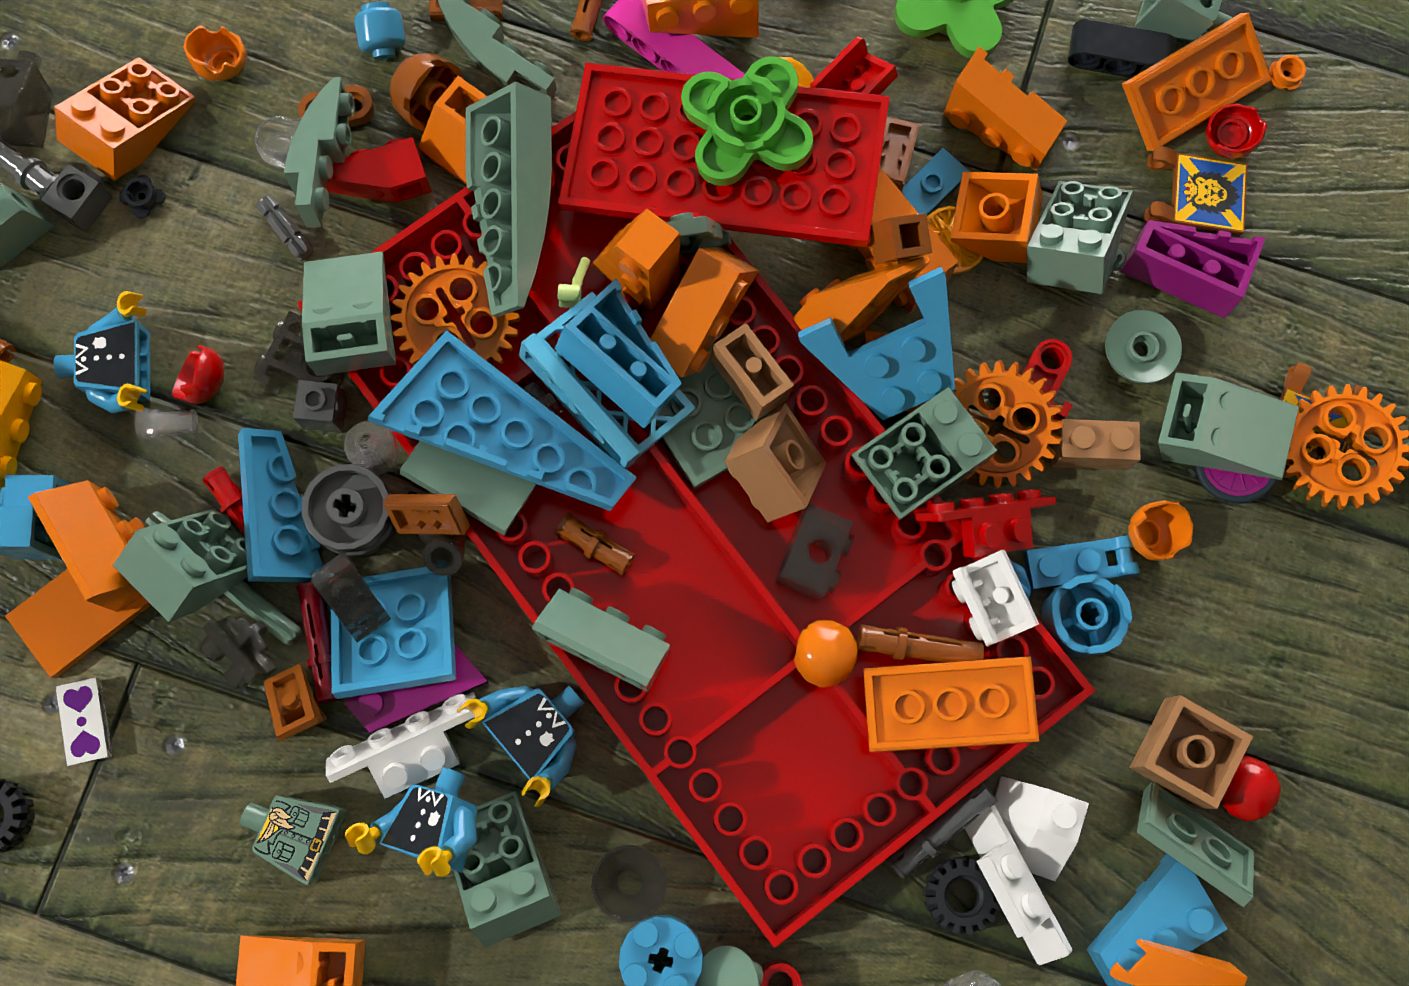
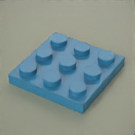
[331,563,456,699]

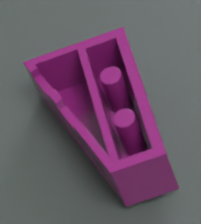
[1121,220,1266,319]

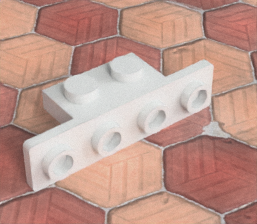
[326,692,477,798]
[965,805,1072,965]

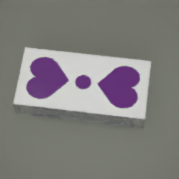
[56,678,113,766]

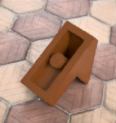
[263,663,327,741]

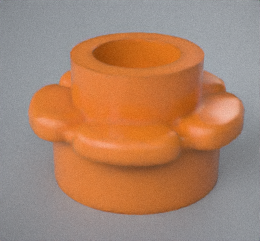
[1269,55,1306,91]

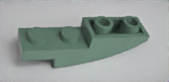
[438,0,557,98]
[284,77,355,227]

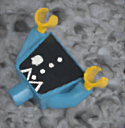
[53,291,150,414]
[457,685,584,807]
[345,767,477,877]

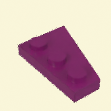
[344,644,489,733]

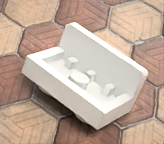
[952,550,1039,646]

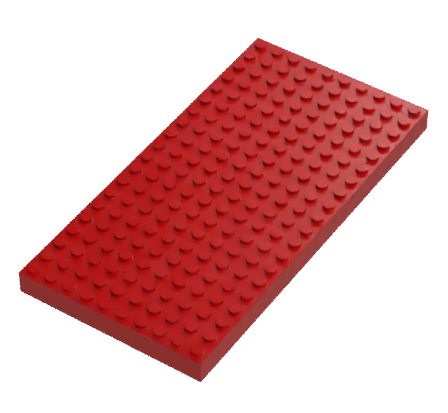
[296,111,1096,949]

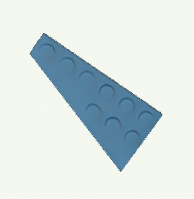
[368,330,637,511]

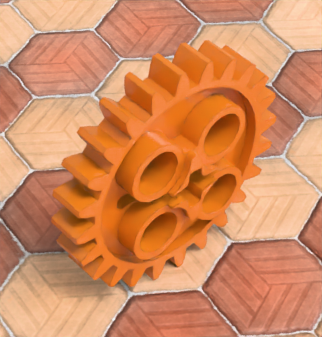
[391,254,520,365]
[952,360,1064,488]
[1284,384,1409,510]

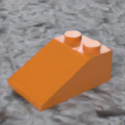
[792,255,931,342]

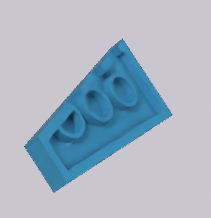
[238,428,331,583]

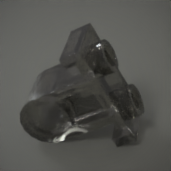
[253,311,344,395]
[310,551,391,643]

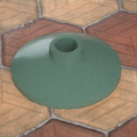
[1105,310,1182,384]

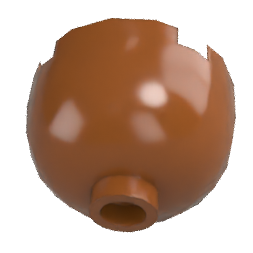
[389,53,464,132]

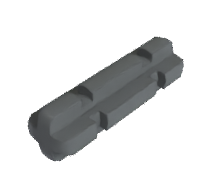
[256,195,314,261]

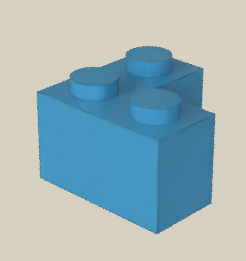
[0,475,69,560]

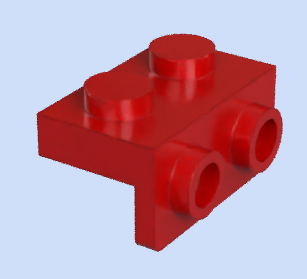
[810,36,898,95]

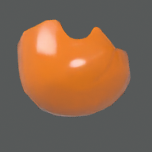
[183,25,247,81]
[1128,500,1194,561]
[794,620,858,687]

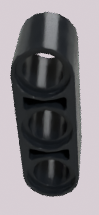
[1068,20,1177,78]

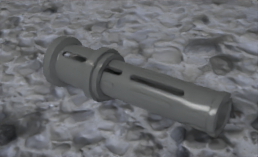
[0,138,59,199]

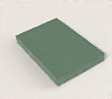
[400,441,538,535]
[1137,782,1254,907]

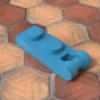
[1023,535,1140,591]

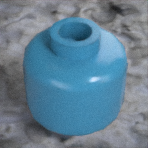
[354,2,406,60]

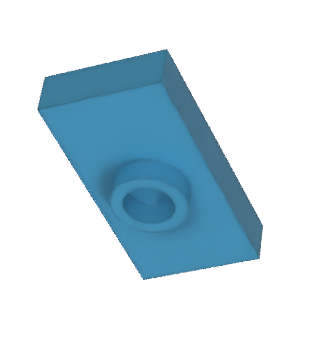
[901,148,970,216]

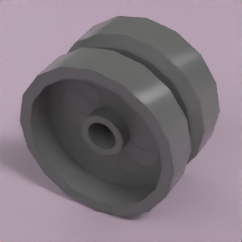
[302,464,396,558]

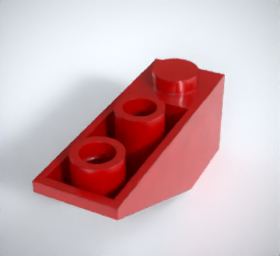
[326,137,432,203]

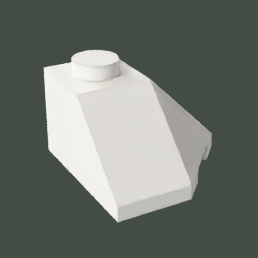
[994,776,1089,881]

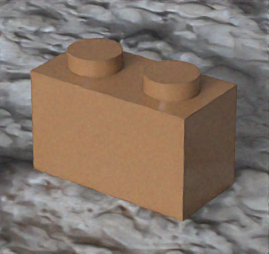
[710,323,794,421]
[1051,419,1141,470]

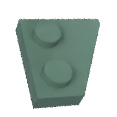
[666,213,732,254]

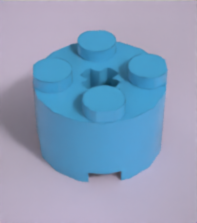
[1040,574,1132,659]
[619,914,703,986]

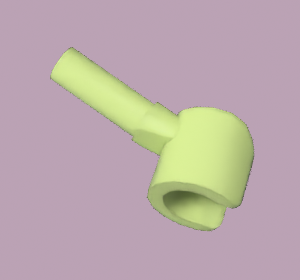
[557,257,590,308]

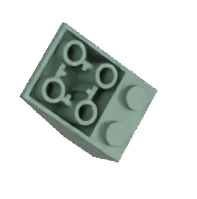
[1027,181,1133,294]
[302,252,396,376]
[1158,372,1299,480]
[851,387,997,520]
[113,508,248,622]
[454,791,561,948]

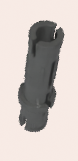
[887,782,998,879]

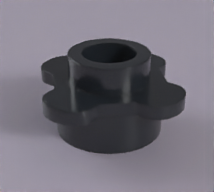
[119,175,166,219]

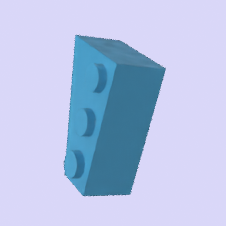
[554,278,682,428]
[1086,853,1227,986]

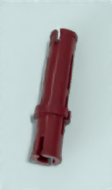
[296,581,343,704]

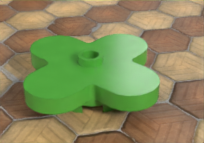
[894,0,1014,58]
[681,57,813,186]

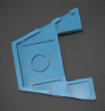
[798,267,955,420]

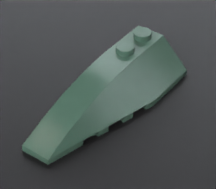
[466,81,552,317]

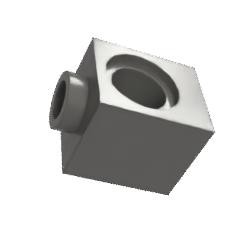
[40,164,113,233]
[293,380,348,433]

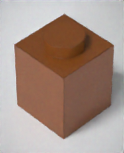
[870,213,932,265]

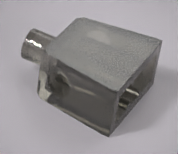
[0,50,52,148]

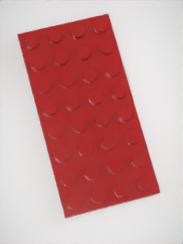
[558,62,890,247]

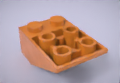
[54,57,195,181]
[236,935,366,986]

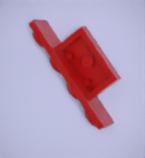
[915,489,1056,558]

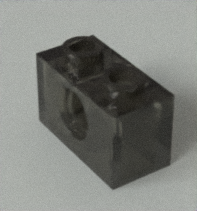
[774,503,854,600]

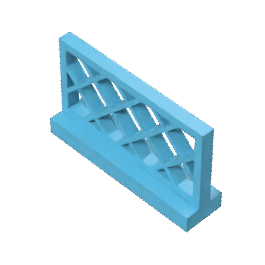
[519,292,696,469]

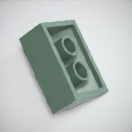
[532,588,671,693]

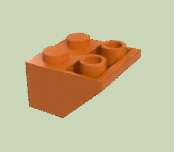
[418,76,487,185]

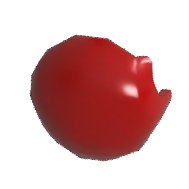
[1205,103,1267,160]
[171,345,225,404]
[1220,756,1281,821]

